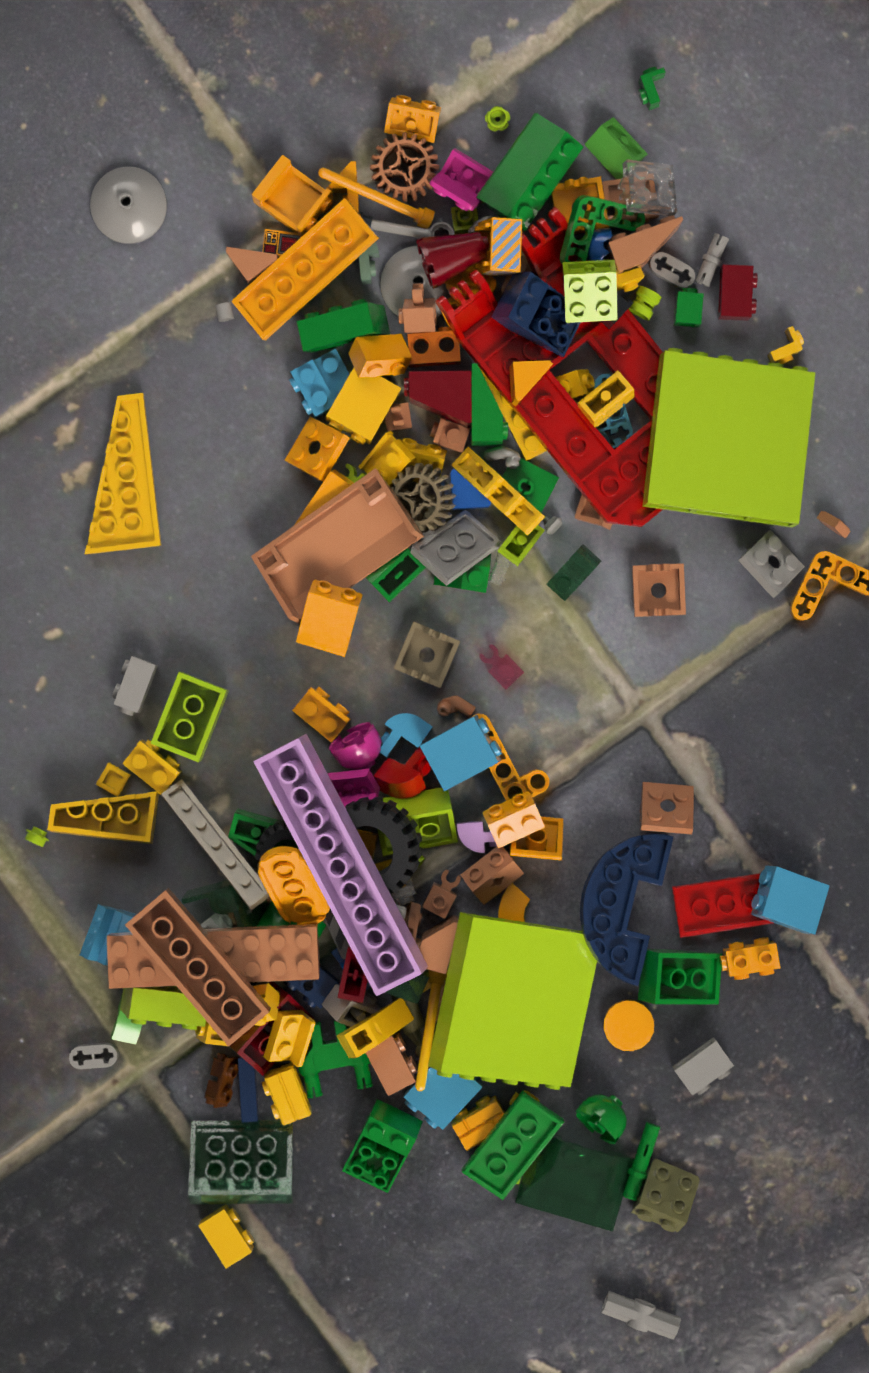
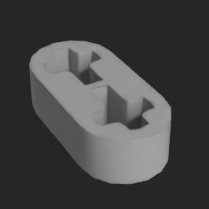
[649,252,695,289]
[69,1043,119,1069]

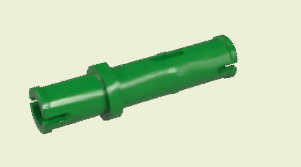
[623,1122,660,1201]

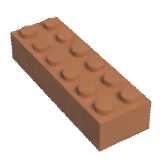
[125,888,271,1047]

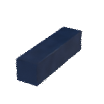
[238,1056,259,1122]

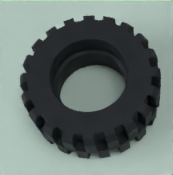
[345,797,423,894]

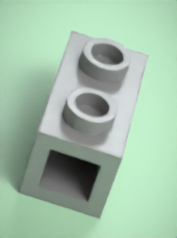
[112,656,158,716]

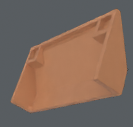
[251,468,424,624]

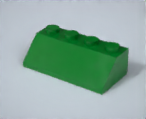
[476,113,583,231]

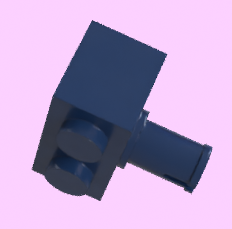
[283,964,341,1009]

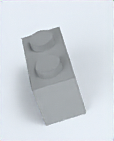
[672,1037,734,1096]

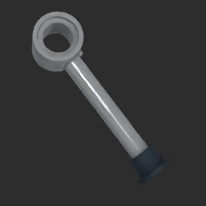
[360,212,454,238]

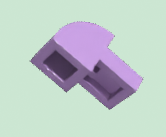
[457,821,497,853]

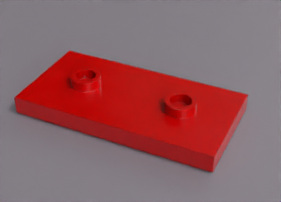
[672,873,773,938]

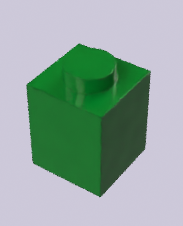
[673,288,704,328]

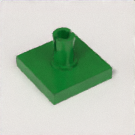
[502,458,559,513]

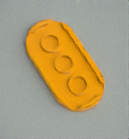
[258,846,330,925]

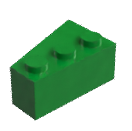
[297,299,390,353]
[228,808,299,856]

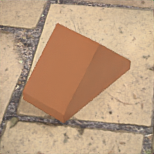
[226,247,279,284]

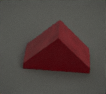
[337,947,368,1003]

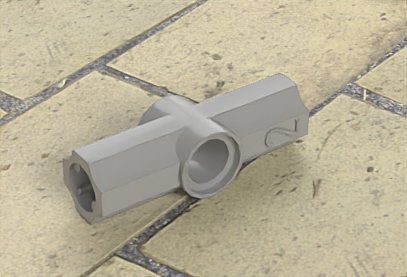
[601,1291,681,1340]

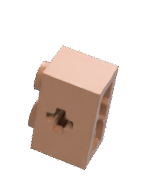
[460,846,524,905]

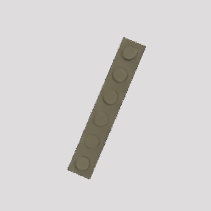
[161,779,270,910]

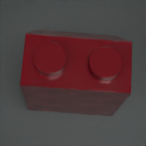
[404,371,472,428]

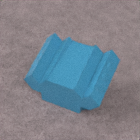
[79,904,137,966]

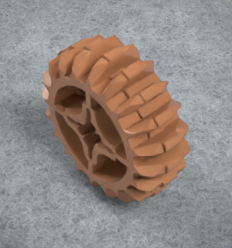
[370,132,439,203]

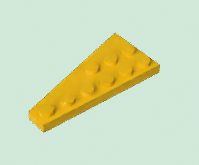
[85,393,162,555]

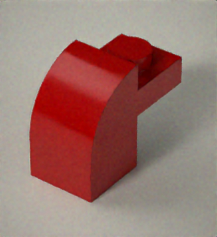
[374,746,431,799]

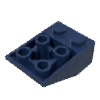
[492,272,581,357]

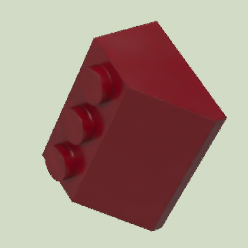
[230,981,314,1076]

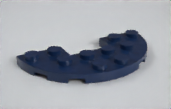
[580,834,674,986]

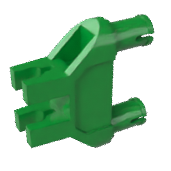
[298,1019,373,1098]

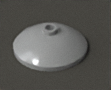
[90,167,167,244]
[380,246,451,318]

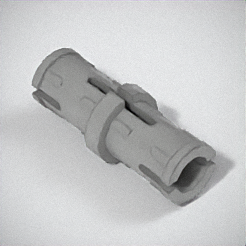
[694,233,729,287]

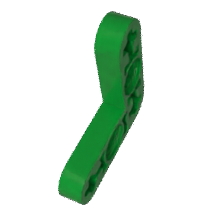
[560,195,645,265]

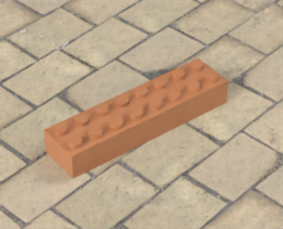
[107,924,320,989]

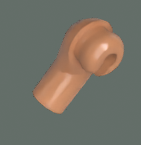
[437,695,476,718]

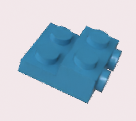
[289,348,350,418]

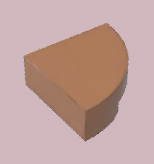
[817,511,851,539]

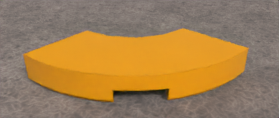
[498,883,530,922]

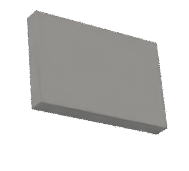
[410,509,501,586]

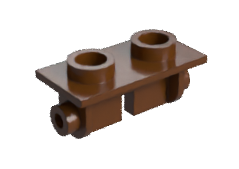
[204,1053,239,1108]

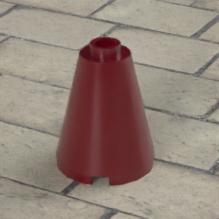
[416,232,490,289]

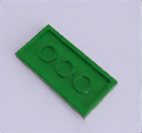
[461,1091,564,1200]

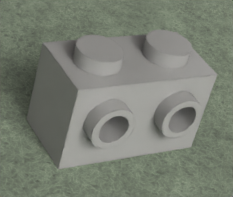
[322,984,381,1027]

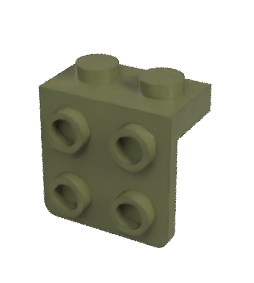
[631,1159,700,1232]

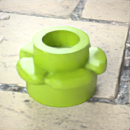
[485,106,510,132]
[25,826,49,847]

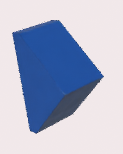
[450,469,492,510]

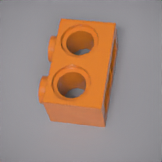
[407,327,461,368]

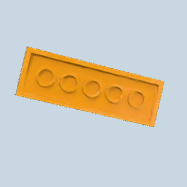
[231,198,379,341]

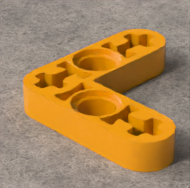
[790,551,869,621]

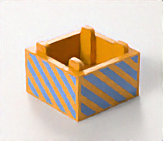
[473,217,522,276]

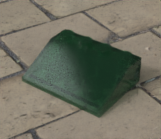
[188,1120,294,1204]

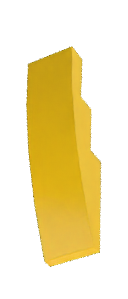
[451,446,545,536]

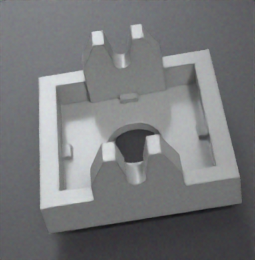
[738,530,805,598]

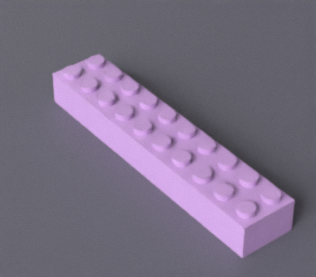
[253,734,428,996]

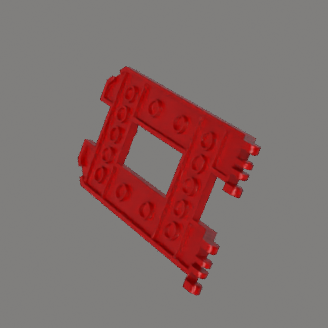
[435,207,663,527]

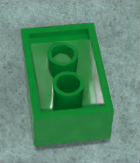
[471,363,508,446]
[638,949,722,1004]

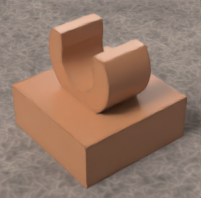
[385,402,412,432]

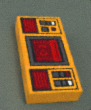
[262,229,301,257]

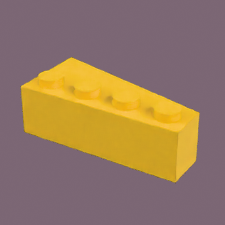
[47,791,159,844]

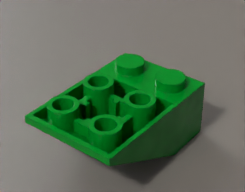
[365,548,426,603]
[342,1099,423,1193]

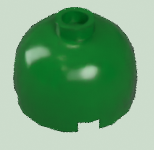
[575,1094,627,1144]

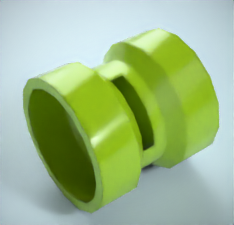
[629,286,662,321]

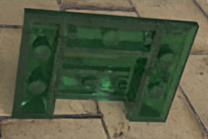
[515,1134,634,1232]

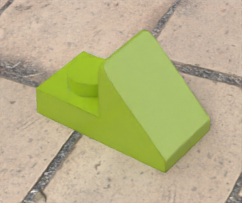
[497,525,545,567]

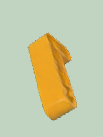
[470,713,549,801]

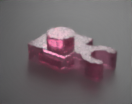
[479,644,524,690]

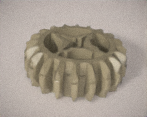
[391,463,456,533]

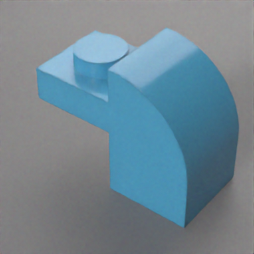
[380,713,433,757]

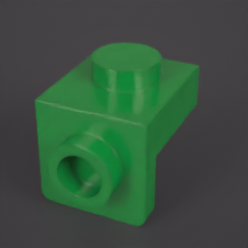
[638,66,666,110]

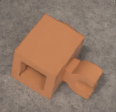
[399,283,437,333]
[422,869,461,919]

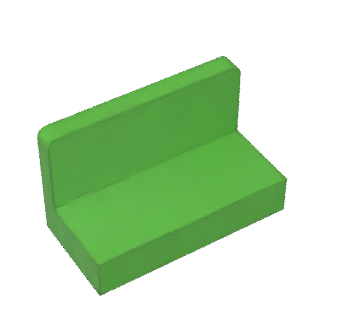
[585,117,648,179]

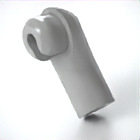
[484,445,521,469]

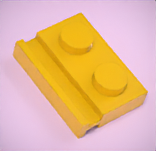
[358,431,416,487]

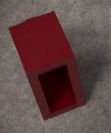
[718,264,758,321]

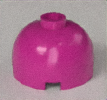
[329,722,382,770]

